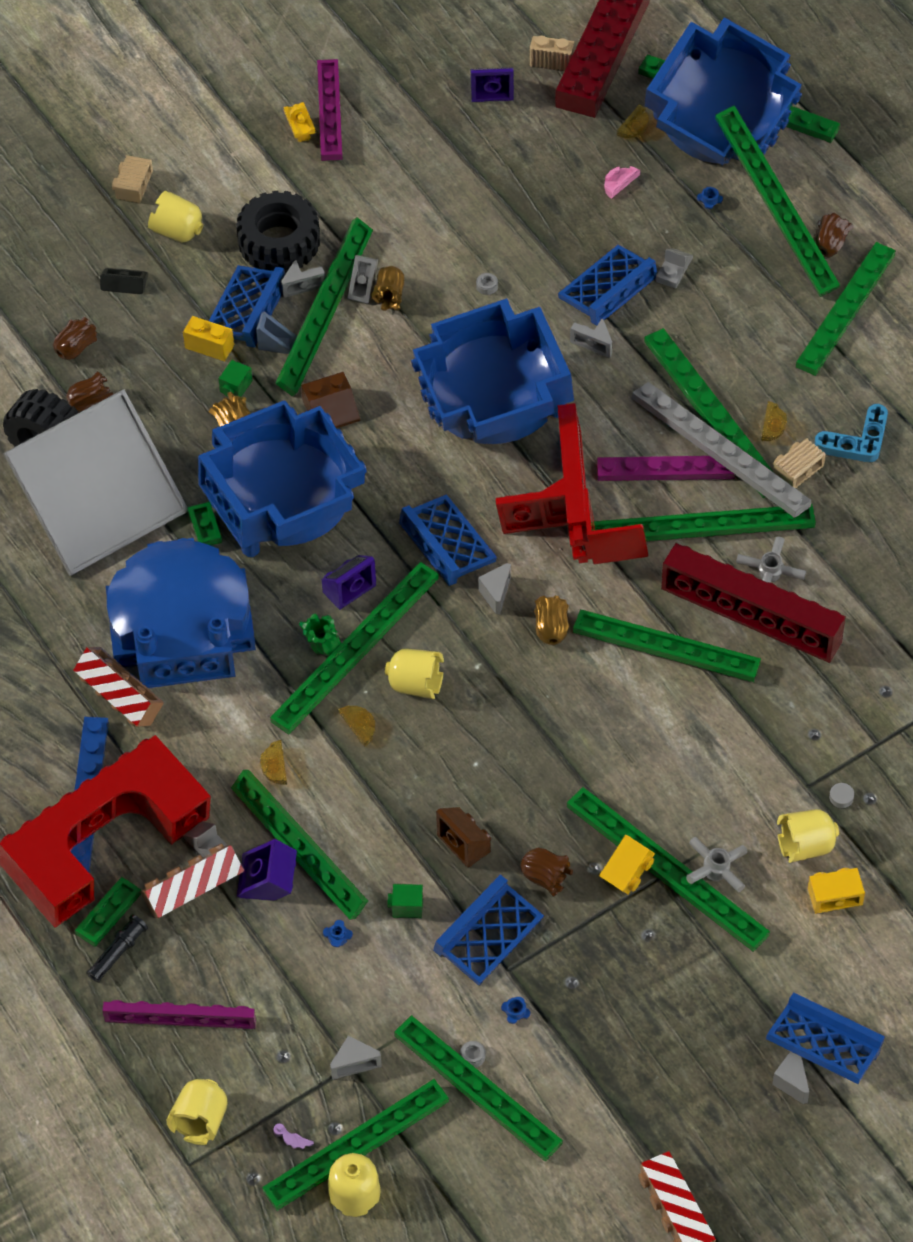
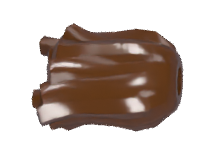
[813,213,854,258]
[53,317,98,360]
[66,371,114,413]
[521,847,573,897]

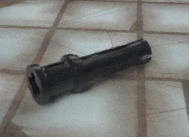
[86,914,148,983]

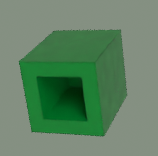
[218,360,253,397]
[387,884,423,918]

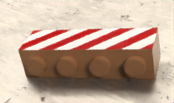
[73,647,164,727]
[140,843,244,918]
[638,1151,716,1242]

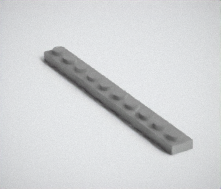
[632,382,811,518]

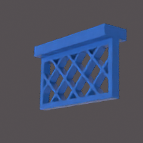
[558,244,657,326]
[209,265,285,348]
[399,494,497,586]
[433,874,544,986]
[766,992,885,1084]

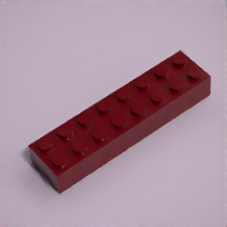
[555,0,650,118]
[661,543,846,663]

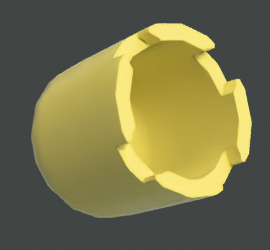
[148,191,203,243]
[385,649,444,699]
[777,809,839,863]
[166,1079,228,1145]
[328,1153,381,1217]

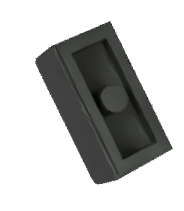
[100,268,148,294]

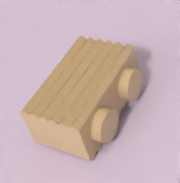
[530,36,574,71]
[112,155,153,204]
[773,438,826,488]

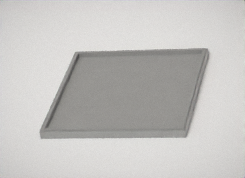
[3,389,188,576]

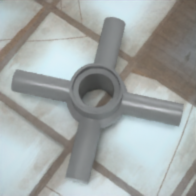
[736,537,806,582]
[686,837,747,892]

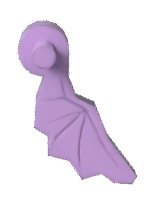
[273,1124,314,1150]

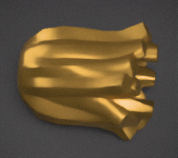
[371,266,405,311]
[208,392,251,426]
[534,595,569,645]

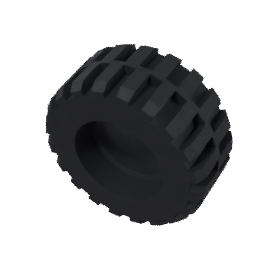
[236,190,321,273]
[3,389,78,447]

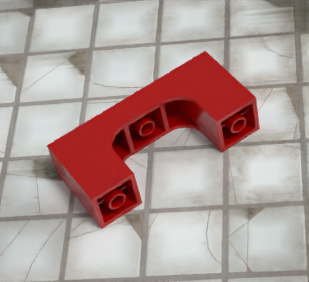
[0,735,211,928]

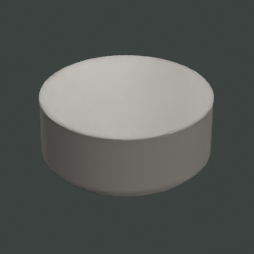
[476,273,498,295]
[829,783,854,808]
[460,1041,486,1068]

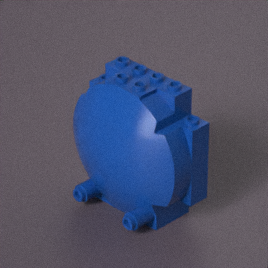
[645,17,802,165]
[411,298,574,444]
[198,400,367,557]
[106,538,256,688]

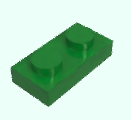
[188,502,222,546]

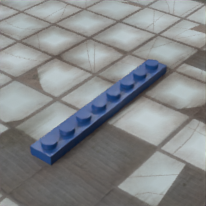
[71,717,109,873]

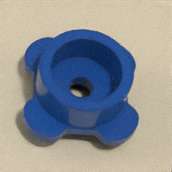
[697,187,723,209]
[323,920,353,947]
[501,997,531,1024]

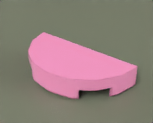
[604,166,640,199]

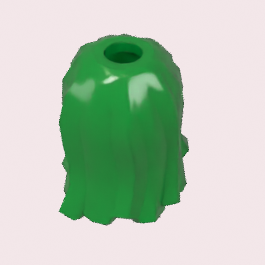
[299,614,341,656]

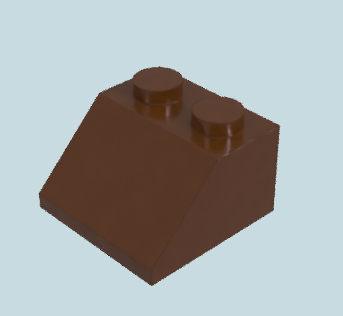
[301,372,360,429]
[436,807,491,868]

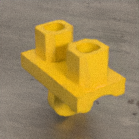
[284,102,315,142]

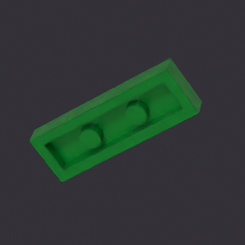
[75,877,141,947]

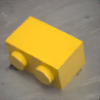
[183,316,234,362]
[599,835,655,895]
[808,868,865,914]

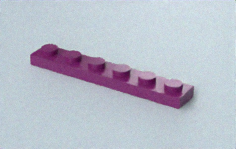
[317,59,343,161]
[597,456,735,481]
[102,1000,256,1029]

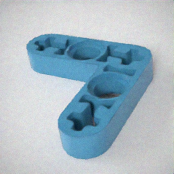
[814,404,888,462]

